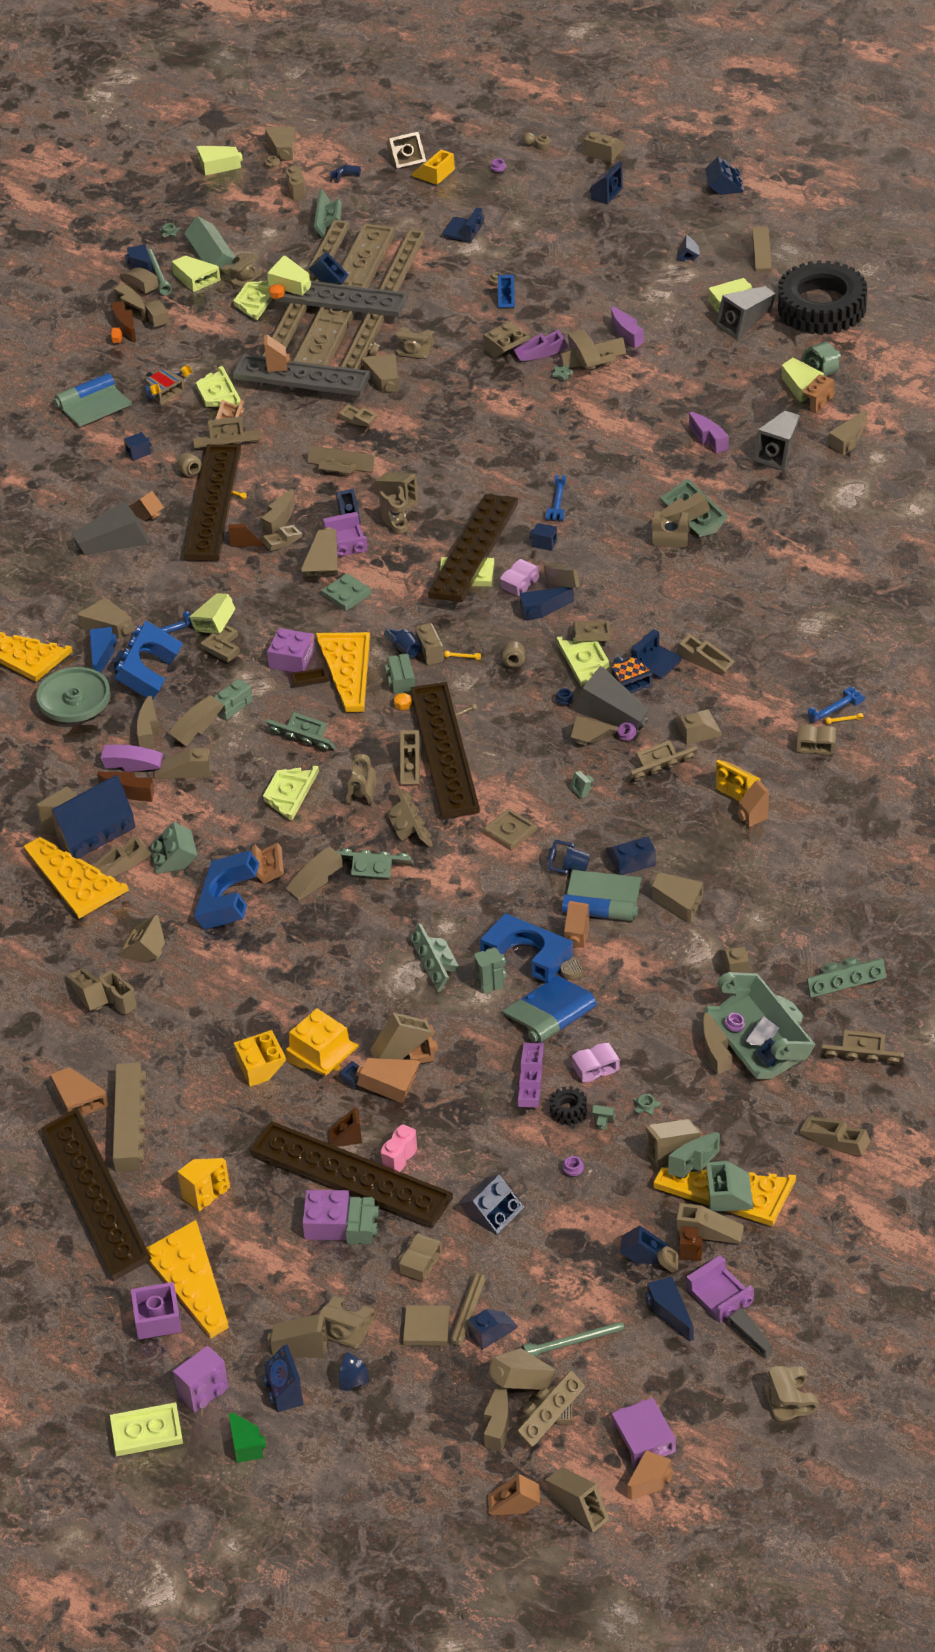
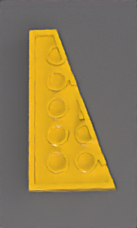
[0,632,73,682]
[316,632,370,712]
[24,837,129,919]
[654,1167,796,1227]
[147,1220,229,1339]

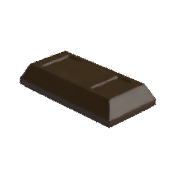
[290,667,330,688]

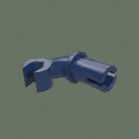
[330,163,361,183]

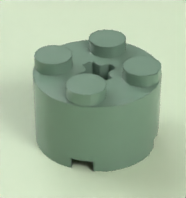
[802,341,841,377]

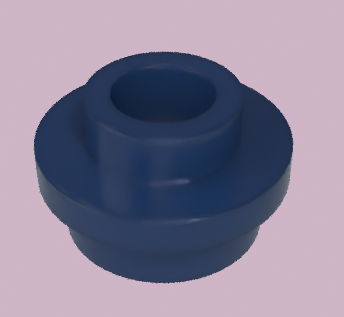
[555,688,574,705]

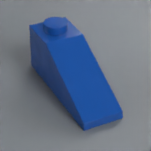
[90,627,117,673]

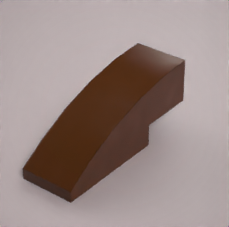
[111,301,136,342]
[97,771,154,802]

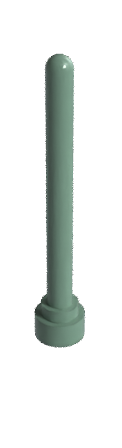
[147,249,172,295]
[522,1322,624,1357]

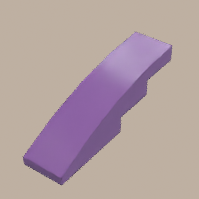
[518,1043,544,1107]

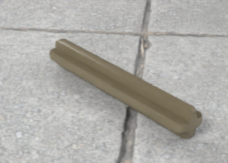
[451,1273,485,1346]

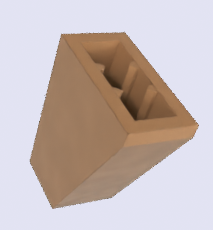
[356,1058,420,1103]
[50,1067,108,1116]

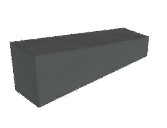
[728,1307,772,1359]

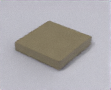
[573,621,612,641]
[483,808,537,851]
[403,1305,450,1346]

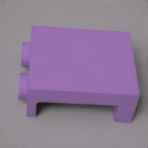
[323,512,368,557]
[686,1255,754,1323]
[612,1398,676,1467]

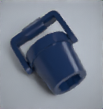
[383,628,421,658]
[547,840,590,874]

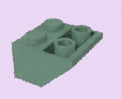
[150,822,197,874]
[706,1161,753,1212]

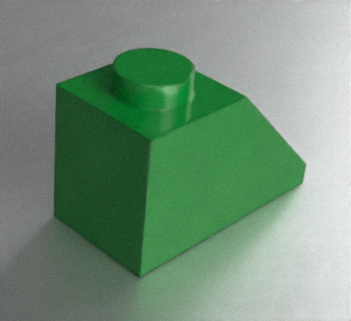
[228,1413,266,1463]

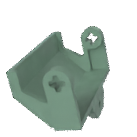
[704,972,816,1079]

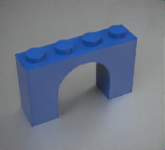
[114,621,183,700]
[194,850,260,930]
[480,913,573,983]

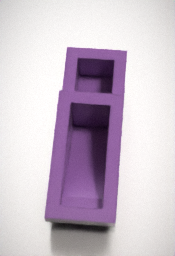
[611,306,644,348]
[513,330,568,361]
[689,412,729,453]
[101,744,164,772]

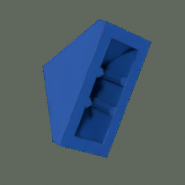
[498,275,515,308]

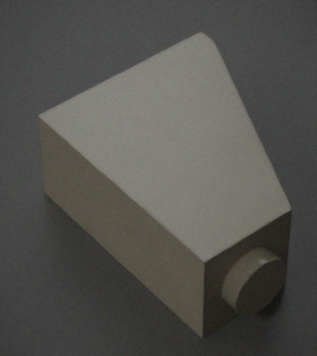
[265,127,297,160]
[362,354,399,393]
[375,472,418,510]
[302,527,338,576]
[77,597,134,639]
[650,872,703,923]
[370,1013,433,1060]
[646,1119,701,1167]
[268,1314,328,1359]
[486,1348,556,1390]
[545,1467,610,1533]

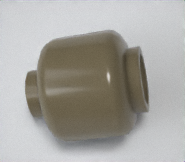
[176,453,202,477]
[502,641,525,668]

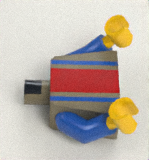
[145,365,193,405]

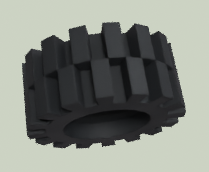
[549,1086,587,1126]

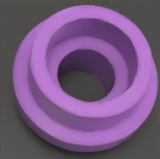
[490,159,506,173]
[618,723,636,741]
[724,1013,745,1032]
[563,1156,584,1176]

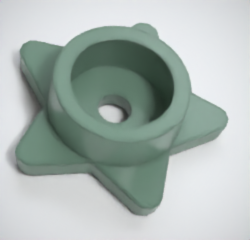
[159,223,180,237]
[552,365,573,380]
[634,1094,661,1115]

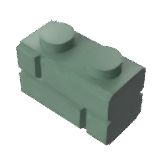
[384,654,415,694]
[214,679,253,720]
[474,947,507,994]
[346,1197,379,1244]

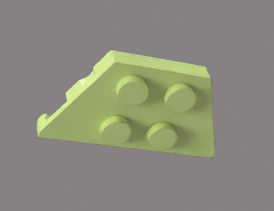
[233,281,273,320]
[196,366,241,407]
[557,637,609,687]
[263,766,319,820]

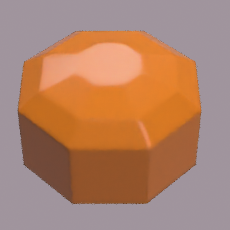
[268,284,285,299]
[111,328,122,344]

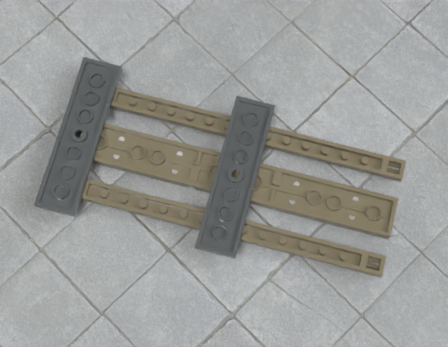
[233,220,425,397]

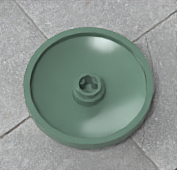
[37,667,111,722]

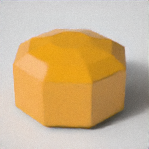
[394,693,412,710]

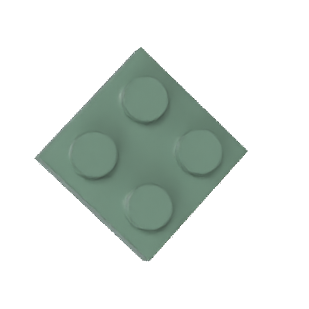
[321,573,372,611]

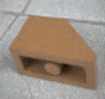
[264,335,290,372]
[129,491,164,521]
[738,780,769,827]
[564,901,590,948]
[627,1450,674,1500]
[488,1474,540,1515]

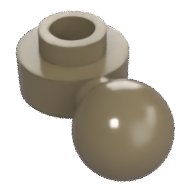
[523,133,551,149]

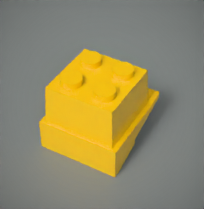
[286,1008,359,1076]

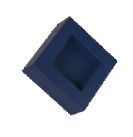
[756,1038,777,1067]
[339,1061,359,1089]

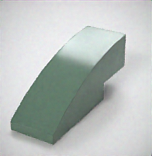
[668,1132,720,1178]

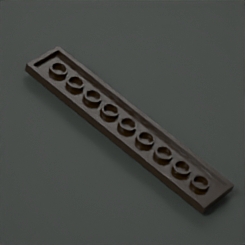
[184,444,242,561]
[428,494,518,602]
[411,682,480,819]
[41,1108,152,1280]
[250,1121,453,1228]

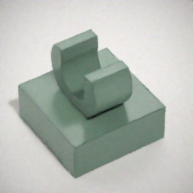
[570,771,594,798]
[592,1105,616,1130]

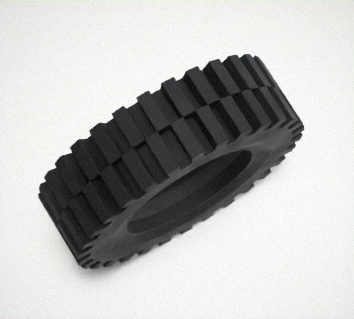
[778,260,867,335]

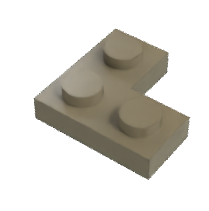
[200,625,240,662]

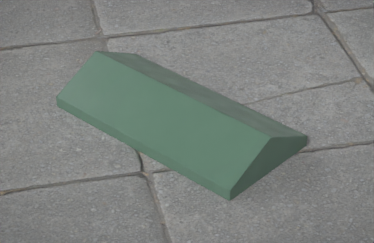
[660,479,728,537]

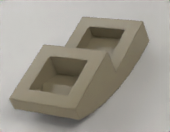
[339,404,377,426]
[262,525,302,551]

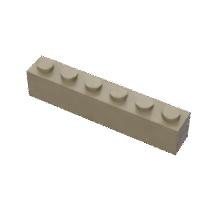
[113,1062,146,1172]

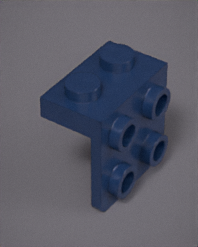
[443,207,484,242]
[631,629,682,679]

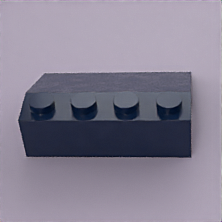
[52,775,136,859]

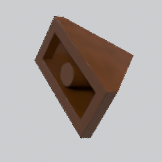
[228,524,265,547]
[328,1107,362,1147]

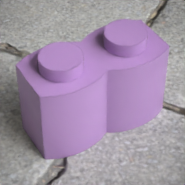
[500,559,539,596]
[572,1043,620,1082]

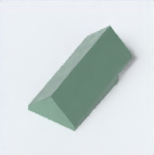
[184,216,236,268]

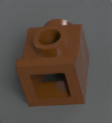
[680,1227,703,1261]

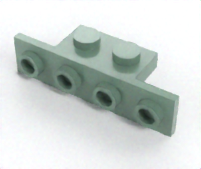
[314,189,342,238]
[265,712,336,750]
[336,849,414,879]
[410,924,458,992]
[806,957,886,998]

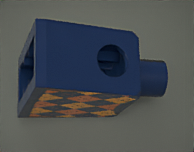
[611,656,652,693]

